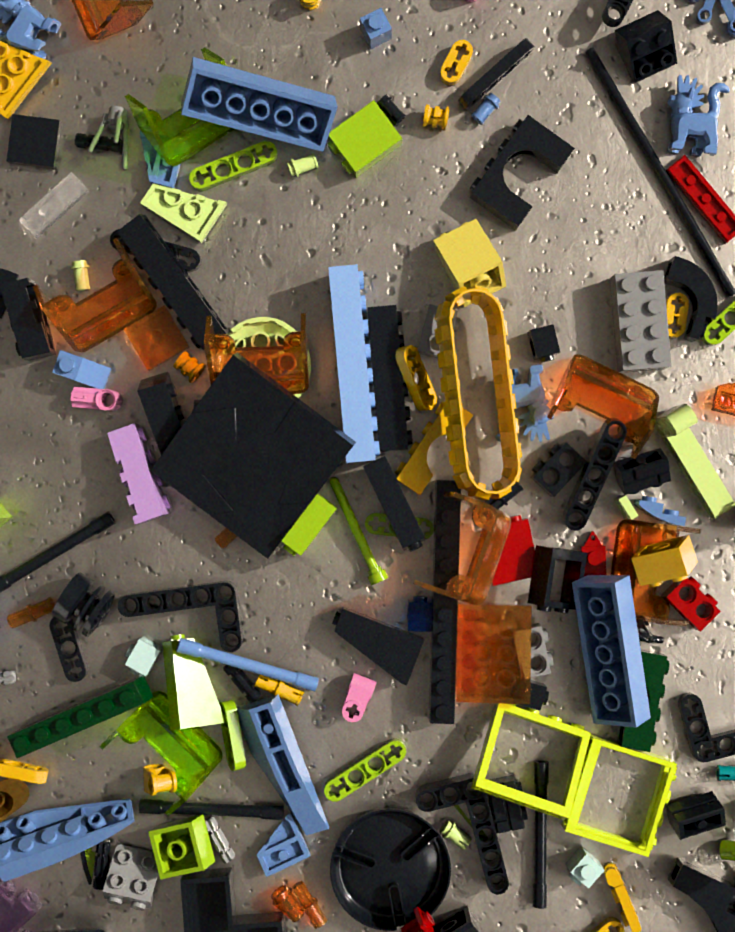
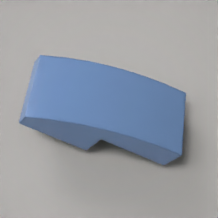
[634,496,686,526]

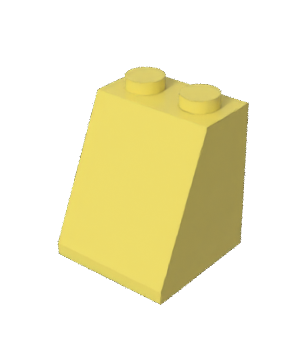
[433,219,506,307]

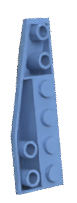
[237,694,329,835]
[0,798,135,882]

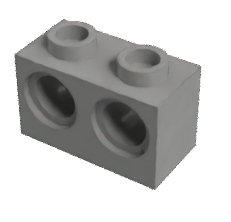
[418,304,460,358]
[511,623,554,679]

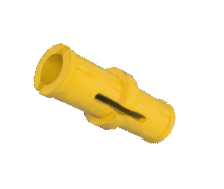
[254,675,304,706]

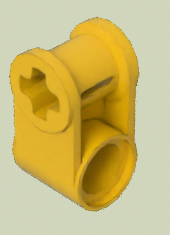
[143,764,177,796]

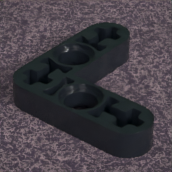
[678,692,735,762]

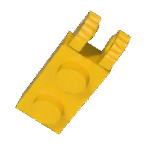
[604,861,642,932]

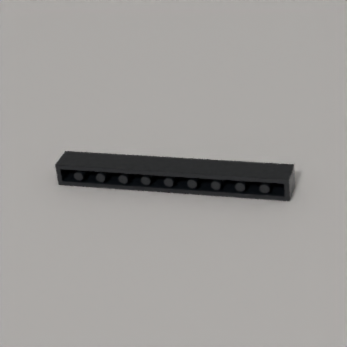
[429,480,461,724]

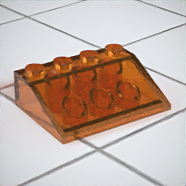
[456,601,532,704]

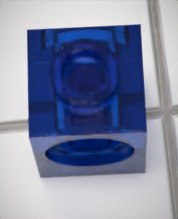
[407,596,433,632]

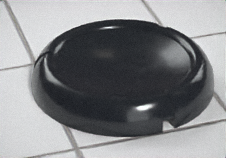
[330,808,451,931]

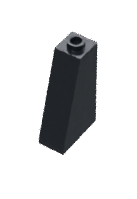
[363,456,425,552]
[332,607,424,686]

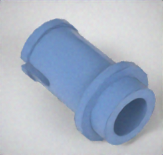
[471,93,501,125]

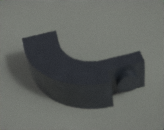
[664,256,718,342]

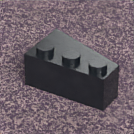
[0,278,56,361]
[137,372,185,455]

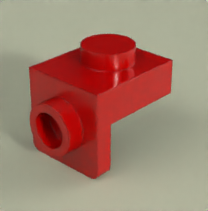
[400,906,435,932]

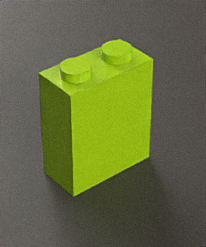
[327,100,402,178]
[282,494,337,556]

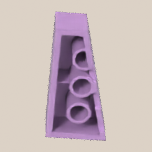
[107,423,172,525]

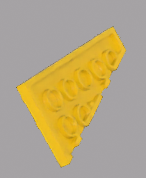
[0,41,52,119]

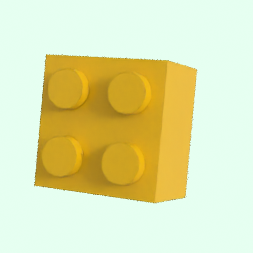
[631,535,698,587]

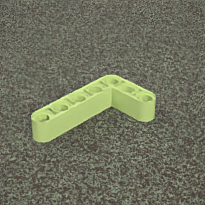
[653,404,735,519]

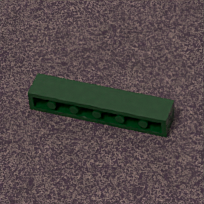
[7,675,153,759]

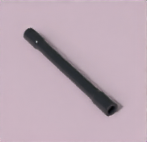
[0,511,116,593]
[533,760,549,909]
[139,799,284,820]

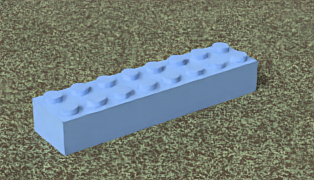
[328,264,380,464]

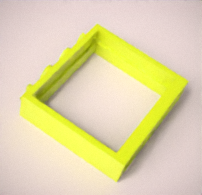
[471,700,591,820]
[561,734,677,857]

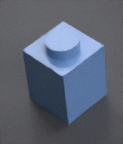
[360,8,392,50]

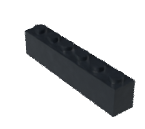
[117,214,230,350]
[367,305,413,452]

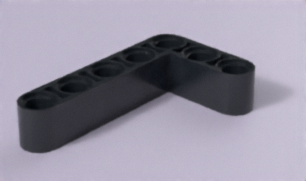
[118,581,244,652]
[415,773,509,895]

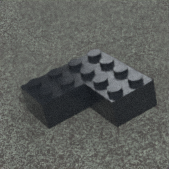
[180,867,285,932]

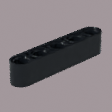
[563,417,627,531]

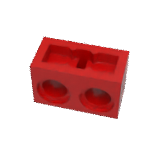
[661,576,721,632]

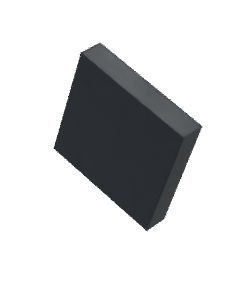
[6,114,62,169]

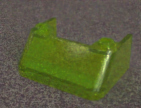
[125,47,234,166]
[99,691,222,816]

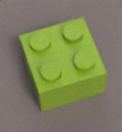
[148,814,215,880]

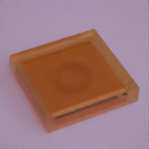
[123,305,190,371]

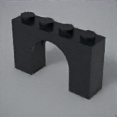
[470,115,575,231]

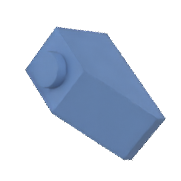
[52,350,112,389]

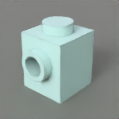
[125,636,163,676]
[566,846,605,888]

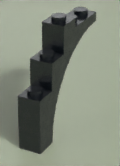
[668,857,735,932]

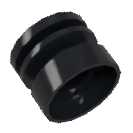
[51,572,115,637]

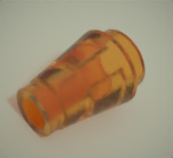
[271,885,304,922]

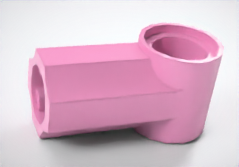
[70,386,123,411]

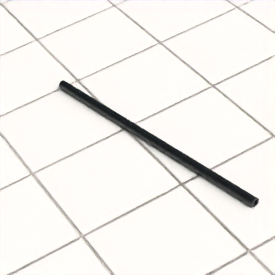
[585,47,735,297]

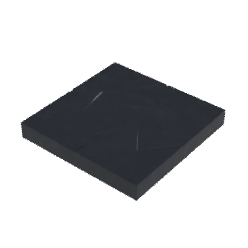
[151,352,356,559]

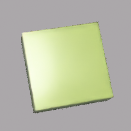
[614,495,639,520]

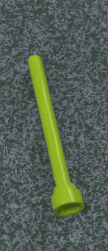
[330,477,388,586]

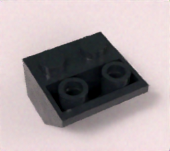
[615,10,677,83]

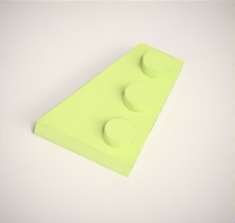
[140,183,227,243]

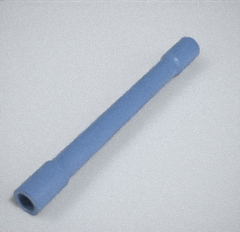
[176,638,319,692]

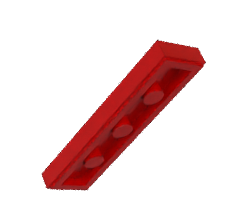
[666,155,735,244]

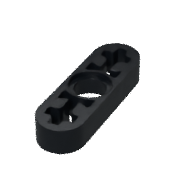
[49,617,88,682]

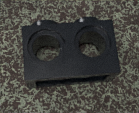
[530,442,587,497]

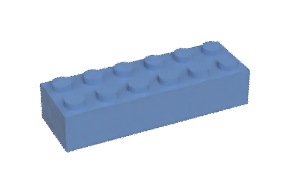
[181,57,338,152]
[572,575,651,728]

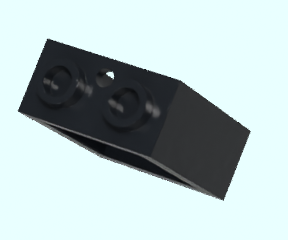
[527,545,587,613]

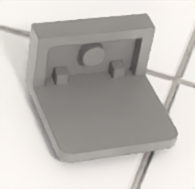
[103,844,159,911]

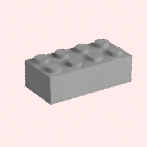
[610,270,672,373]

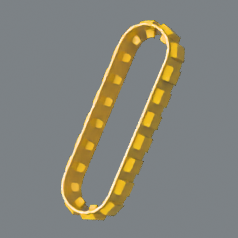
[434,285,522,500]

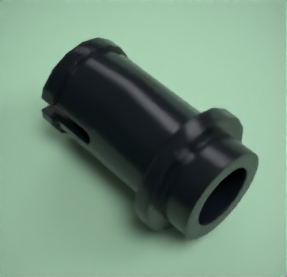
[377,94,406,126]

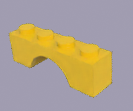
[395,401,473,495]

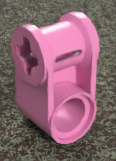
[342,673,377,722]

